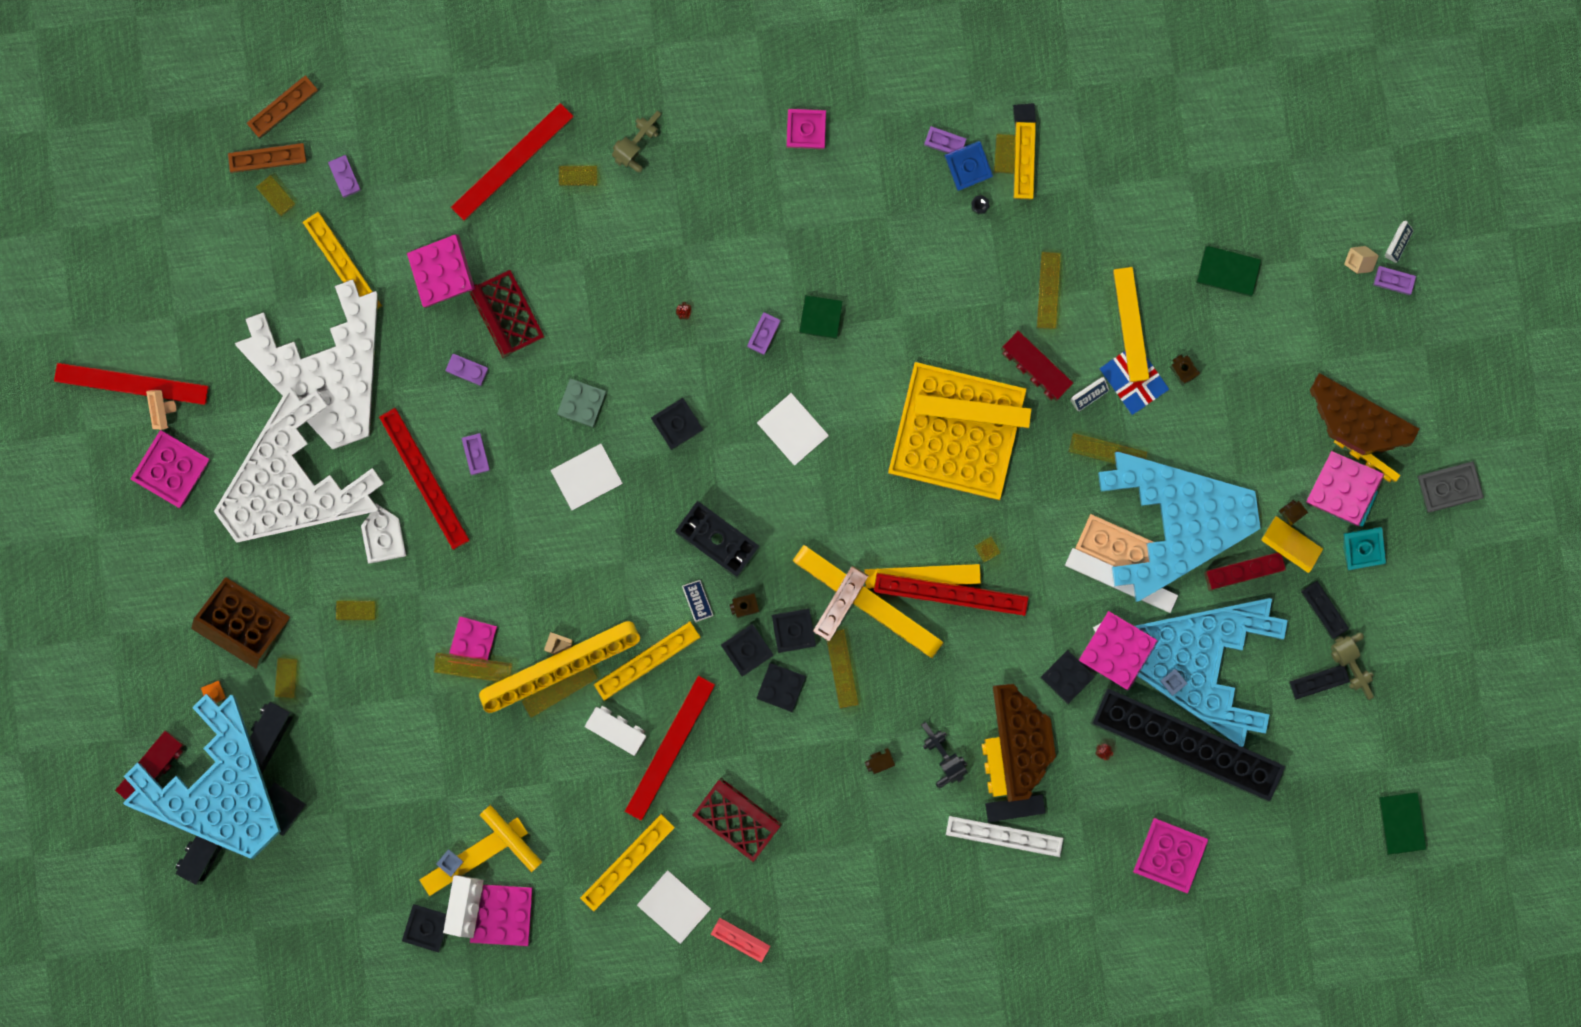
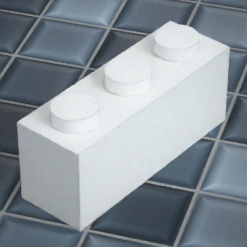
[584,706,647,756]
[443,875,484,938]

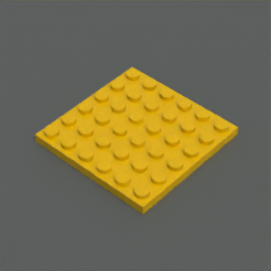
[888,362,1026,501]

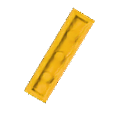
[1013,122,1035,200]
[1334,440,1401,483]

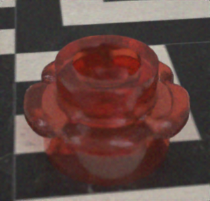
[676,302,692,320]
[1095,743,1114,760]

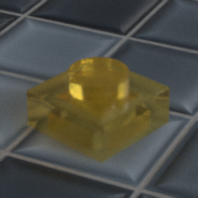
[974,537,1001,563]

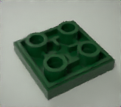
[799,295,843,339]

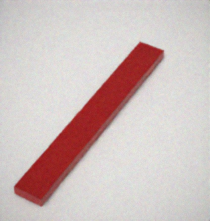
[451,103,574,221]
[54,363,209,405]
[379,408,470,550]
[874,572,1029,616]
[624,676,715,821]

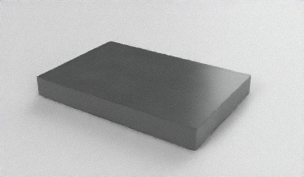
[1417,461,1484,513]

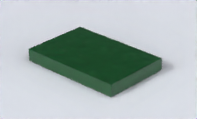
[1196,246,1261,297]
[1379,792,1426,855]

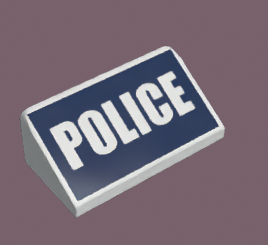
[1385,221,1413,263]
[1070,377,1109,411]
[682,580,713,623]

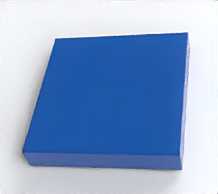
[944,141,993,191]

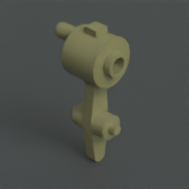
[612,111,662,173]
[1331,633,1374,700]

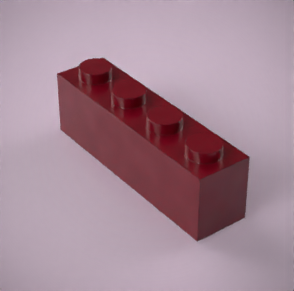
[1001,331,1073,402]
[1204,552,1286,591]
[115,730,186,800]

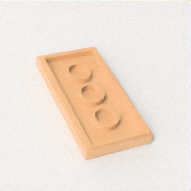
[1075,514,1153,567]

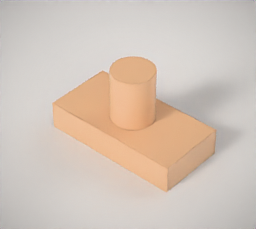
[146,390,176,430]

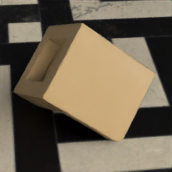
[1344,246,1379,274]
[544,632,573,655]

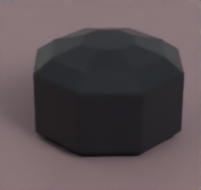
[971,195,990,215]

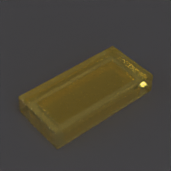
[994,134,1015,174]
[559,166,597,186]
[256,175,295,216]
[336,601,376,620]
[275,658,298,698]

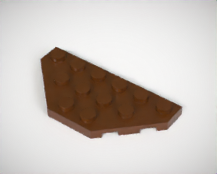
[1310,373,1420,455]
[993,684,1056,802]

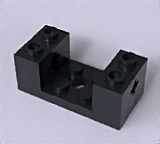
[675,501,760,579]

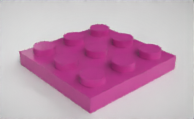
[407,234,475,308]
[131,430,210,509]
[1306,451,1384,526]
[1079,611,1158,691]
[1133,818,1208,894]
[470,885,532,946]

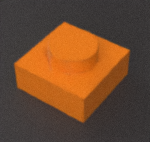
[201,681,227,703]

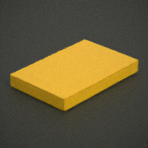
[1261,516,1323,573]

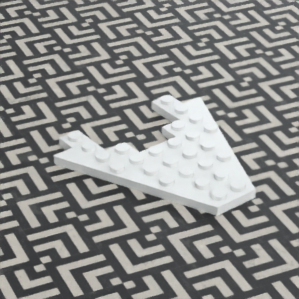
[235,280,378,450]
[214,387,384,543]

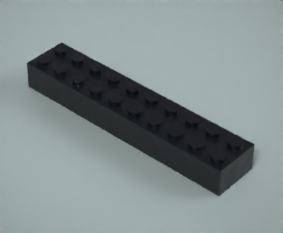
[1090,688,1285,802]
[175,702,295,885]

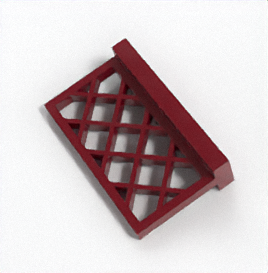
[469,270,544,358]
[692,778,782,862]

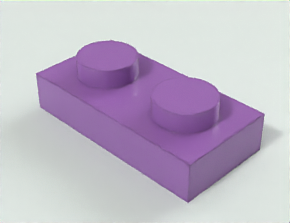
[924,126,966,154]
[328,155,361,198]
[1373,266,1416,295]
[747,312,781,355]
[445,354,488,386]
[462,433,490,476]

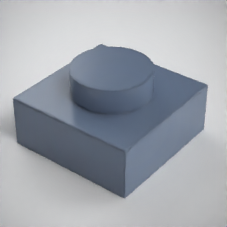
[1160,669,1188,696]
[436,849,464,877]

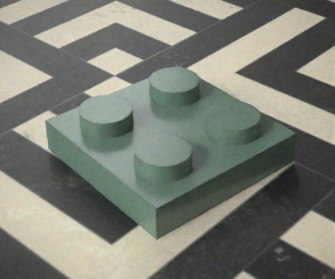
[557,379,606,428]

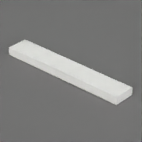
[1065,548,1178,613]
[946,816,1063,857]

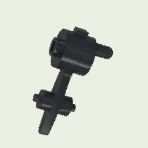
[921,722,968,788]

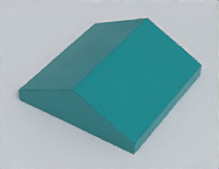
[1343,527,1386,570]

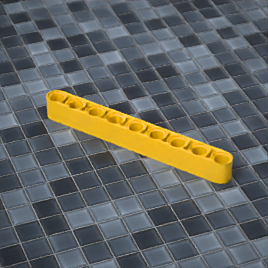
[792,545,944,658]
[479,621,640,713]

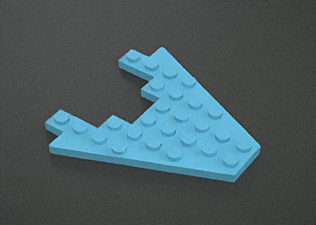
[1098,452,1261,602]
[1134,598,1288,747]
[123,694,281,859]

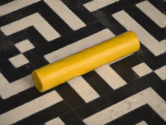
[480,805,542,872]

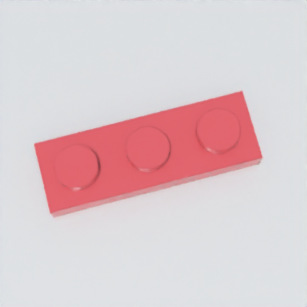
[711,918,770,962]

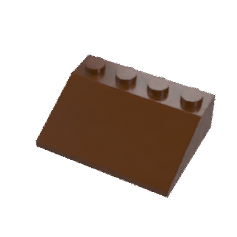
[191,577,290,669]

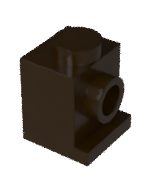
[1170,354,1200,386]
[1279,500,1308,526]
[729,593,759,618]
[864,748,895,775]

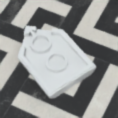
[361,504,406,564]

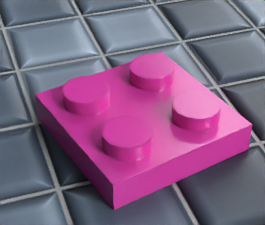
[786,109,826,149]
[449,617,497,664]

